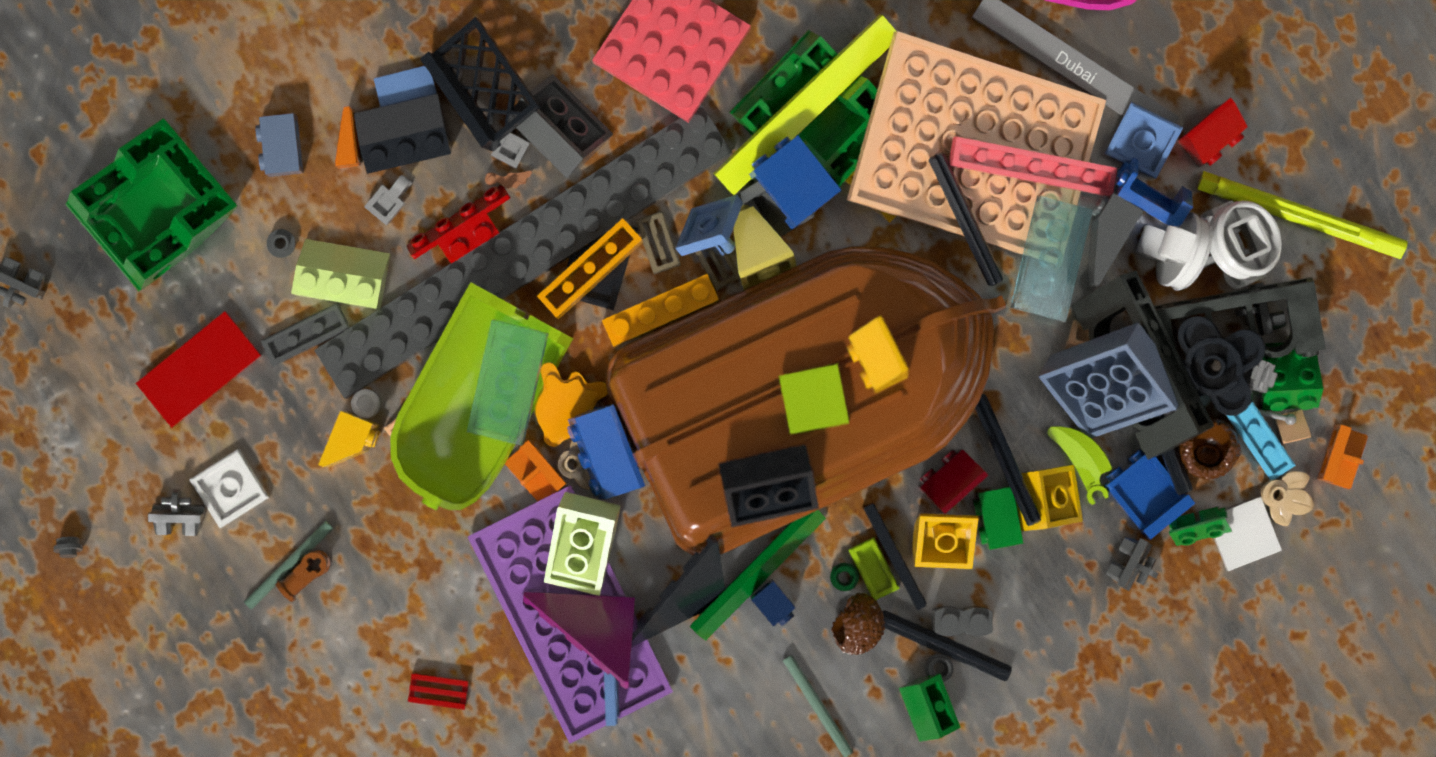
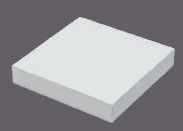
[190,449,270,528]
[1214,497,1282,571]

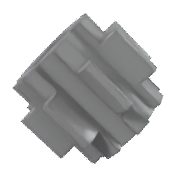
[1244,360,1277,393]

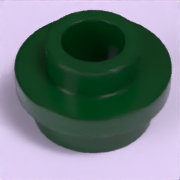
[830,563,859,591]

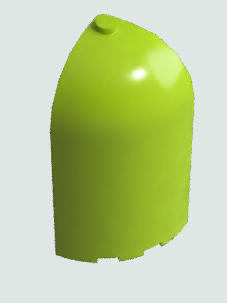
[390,282,573,510]

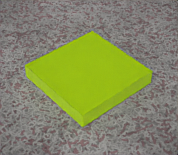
[779,364,849,435]

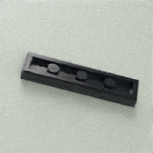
[862,503,927,611]

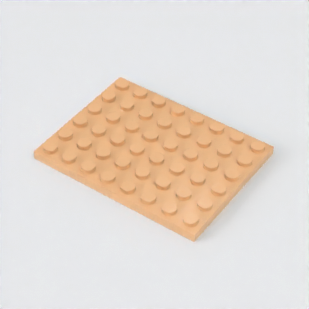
[847,31,1106,265]

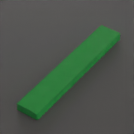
[690,510,826,641]

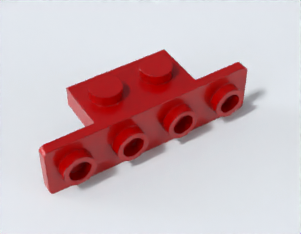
[406,185,511,264]

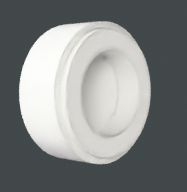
[351,389,381,418]

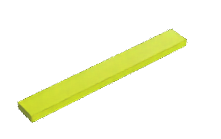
[713,14,896,195]

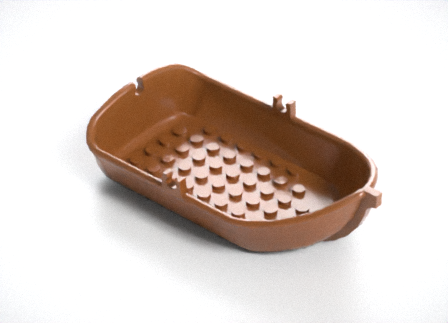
[606,246,1006,555]

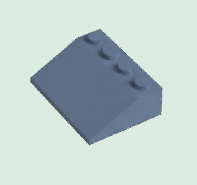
[1038,323,1179,438]

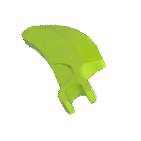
[1047,426,1113,505]

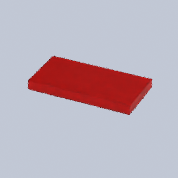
[135,311,262,428]

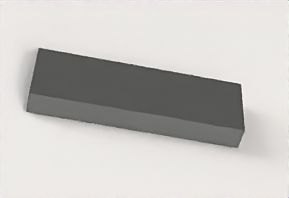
[260,303,350,367]

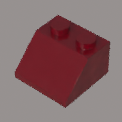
[918,449,988,514]

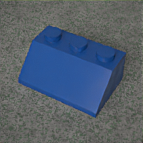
[567,405,645,499]

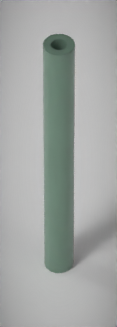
[244,520,334,610]
[782,655,854,757]

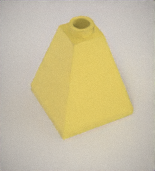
[733,205,797,290]

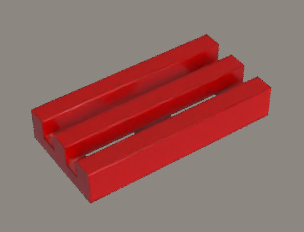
[407,673,469,710]

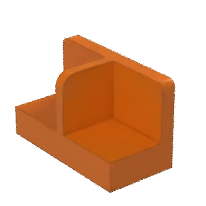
[1317,424,1368,489]
[505,440,567,502]

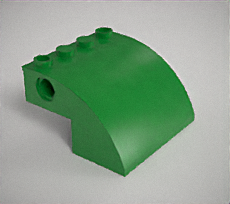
[729,30,878,187]
[65,118,238,292]

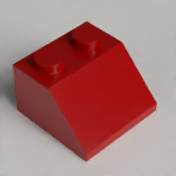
[1178,97,1248,167]

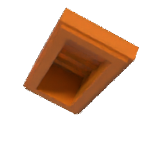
[335,106,361,169]

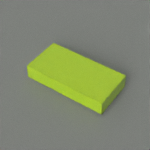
[848,537,900,600]

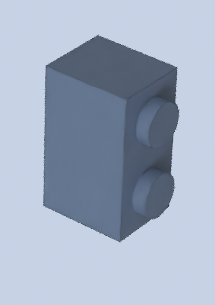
[255,113,304,177]

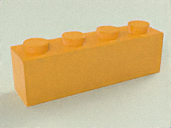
[537,218,643,319]
[602,274,719,348]

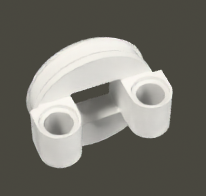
[1200,200,1282,289]
[1135,212,1213,291]

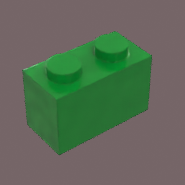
[972,486,1024,550]
[899,674,961,742]

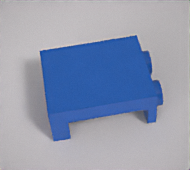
[749,136,841,229]
[1116,157,1193,228]
[1104,449,1195,539]

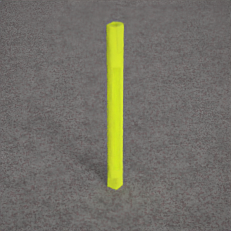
[1197,171,1408,259]

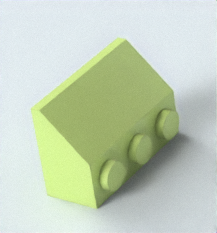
[291,239,391,310]

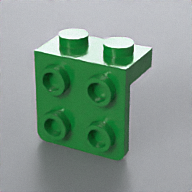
[1260,342,1324,411]

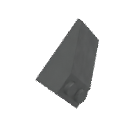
[1086,193,1143,289]

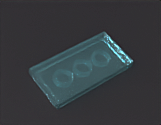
[1010,196,1093,322]
[467,319,549,446]

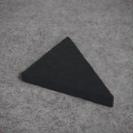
[632,535,725,647]

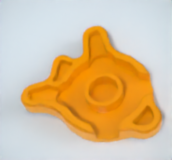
[535,362,607,447]

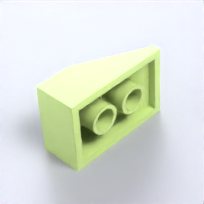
[544,492,621,596]

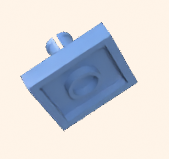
[676,195,743,256]

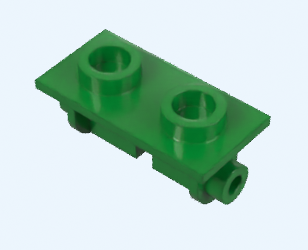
[1169,506,1232,546]

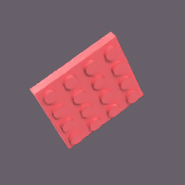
[592,0,751,123]

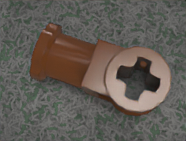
[275,550,331,602]

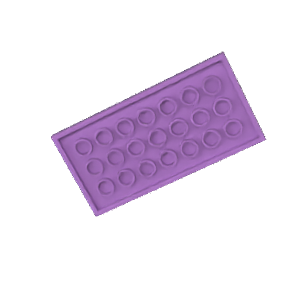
[468,485,673,743]

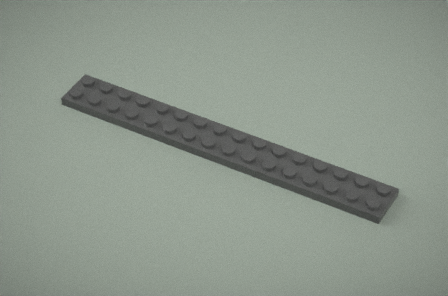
[314,104,733,399]

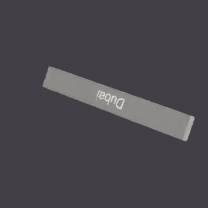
[972,0,1180,123]

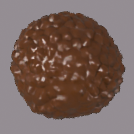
[1179,418,1241,481]
[831,592,885,655]

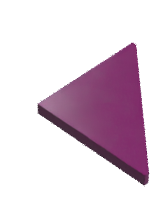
[523,592,635,688]

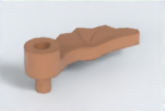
[484,170,532,189]

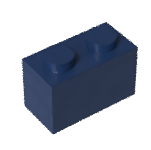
[750,579,796,627]

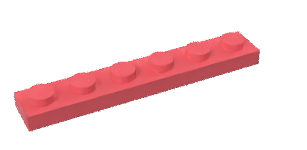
[949,137,1117,196]

